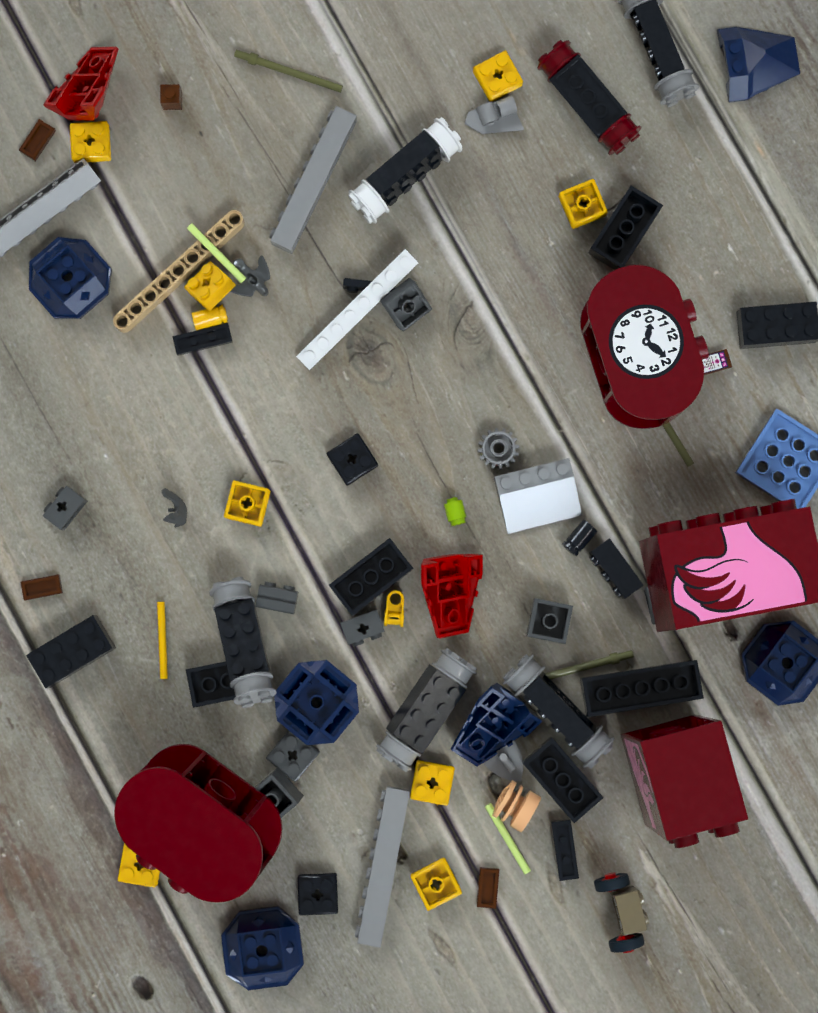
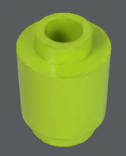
[444,497,467,526]

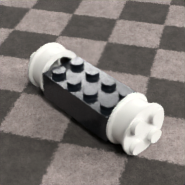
[348,117,462,224]

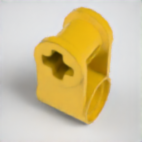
[384,590,404,627]

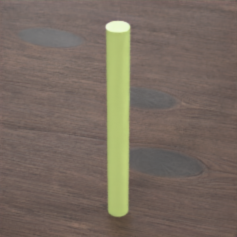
[187,223,246,283]
[485,803,531,874]

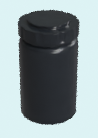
[562,519,598,556]

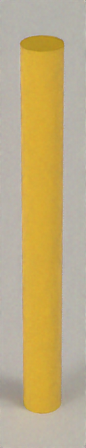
[157,602,168,679]

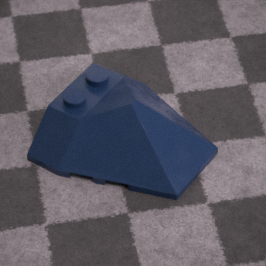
[717,27,800,103]
[451,683,542,767]

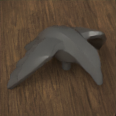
[230,255,270,297]
[162,488,187,528]

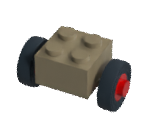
[594,872,649,953]

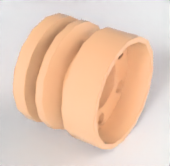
[492,780,541,832]

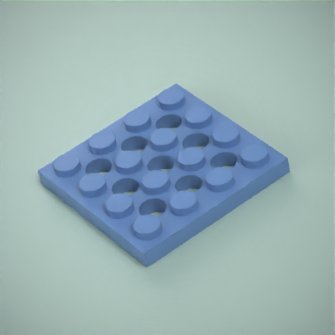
[735,409,818,509]

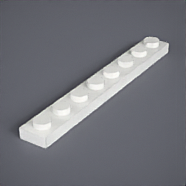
[296,249,418,370]

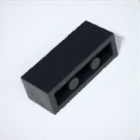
[589,538,644,599]

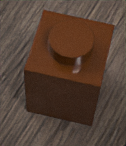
[160,84,182,110]

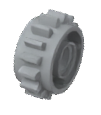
[478,428,519,470]

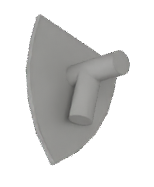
[484,740,523,781]

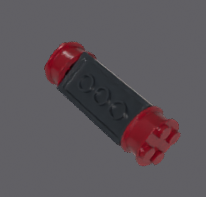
[537,40,642,155]

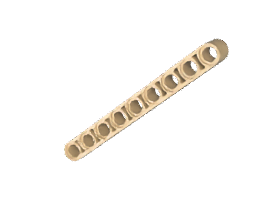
[113,210,245,333]

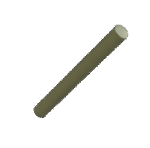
[662,422,694,467]

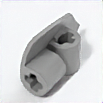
[465,96,524,134]

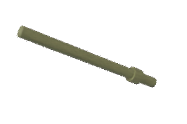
[234,49,343,93]
[545,650,634,679]

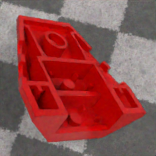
[43,47,119,121]
[421,554,483,639]

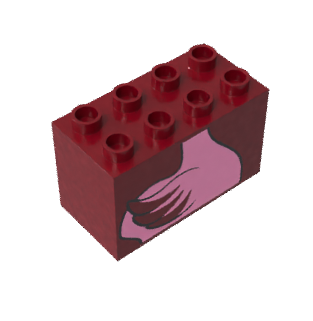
[639,499,818,632]
[620,714,748,848]

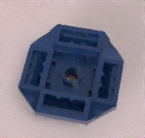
[29,237,112,319]
[740,620,818,706]
[274,660,359,745]
[221,906,304,991]

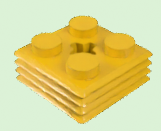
[473,50,523,102]
[70,121,111,163]
[558,179,608,229]
[184,261,236,311]
[224,480,271,527]
[410,760,455,806]
[118,843,160,888]
[411,857,462,911]

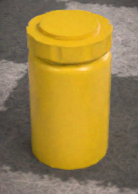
[192,304,228,331]

